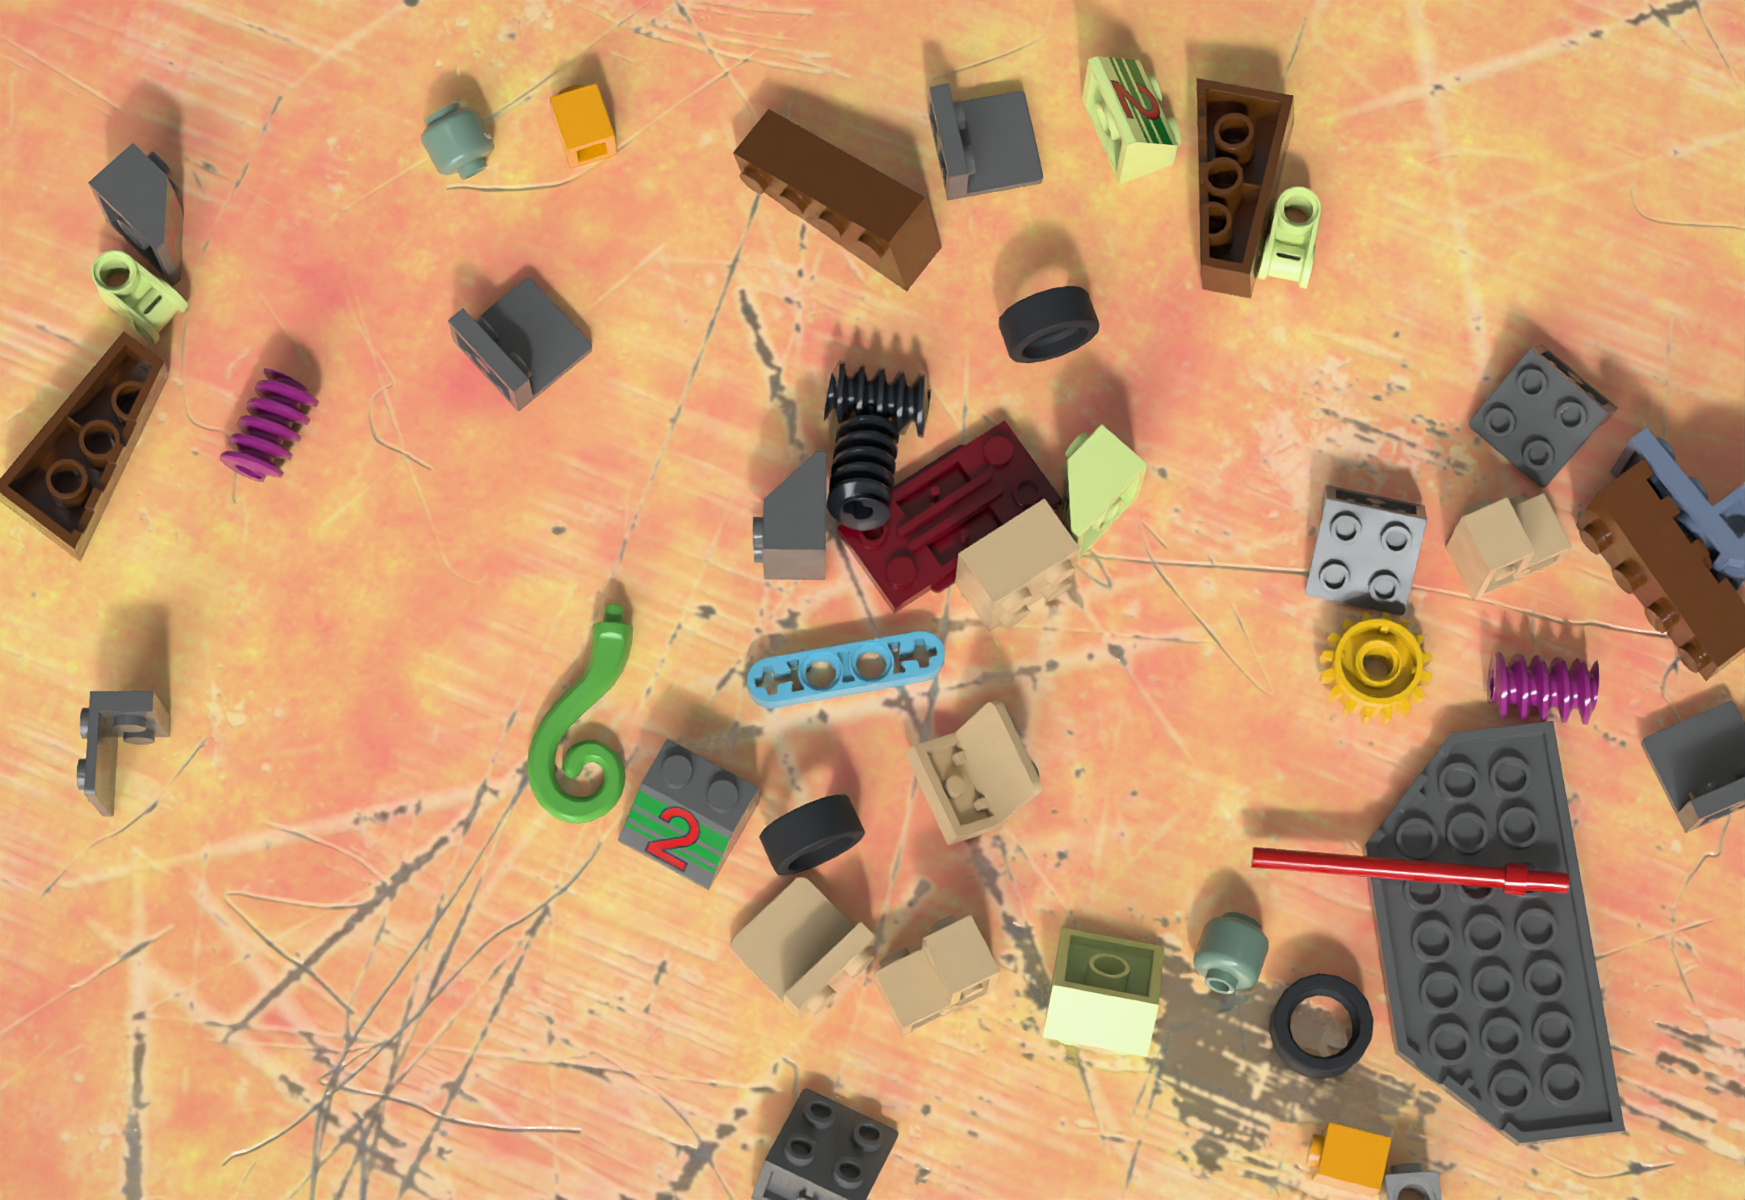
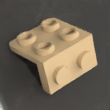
[905,699,1042,846]
[731,877,875,1021]

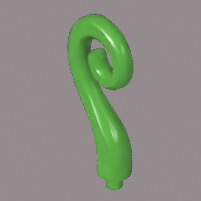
[527,604,633,824]

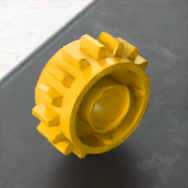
[1319,612,1433,725]

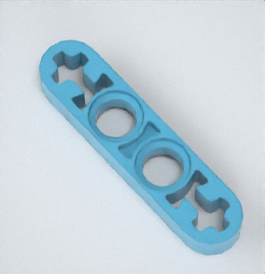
[747,631,945,709]

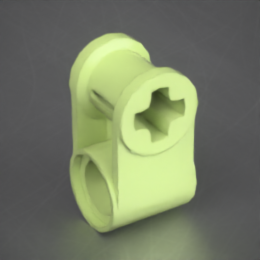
[1257,187,1321,289]
[91,250,189,344]

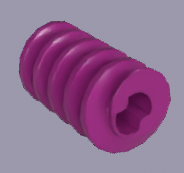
[219,368,319,482]
[1487,651,1600,725]

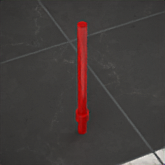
[1251,847,1569,896]

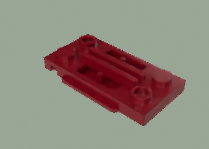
[837,420,1062,613]

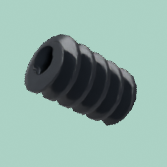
[824,360,932,438]
[827,415,900,531]

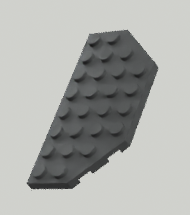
[1363,721,1625,1146]

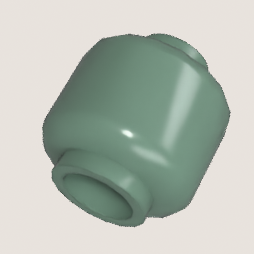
[421,102,495,180]
[1193,912,1269,994]

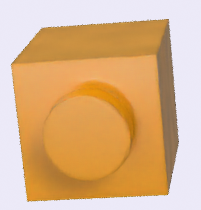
[549,83,617,169]
[1306,1122,1392,1197]

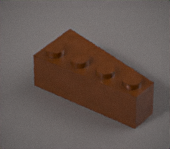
[1196,78,1294,299]
[733,109,942,292]
[0,331,168,562]
[1576,458,1745,681]

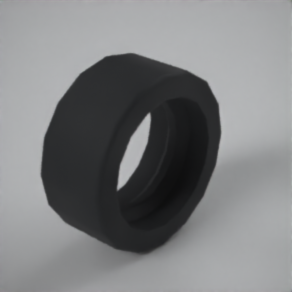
[998,286,1100,363]
[759,794,865,875]
[1269,973,1374,1079]

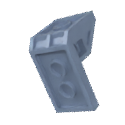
[1610,427,1745,591]

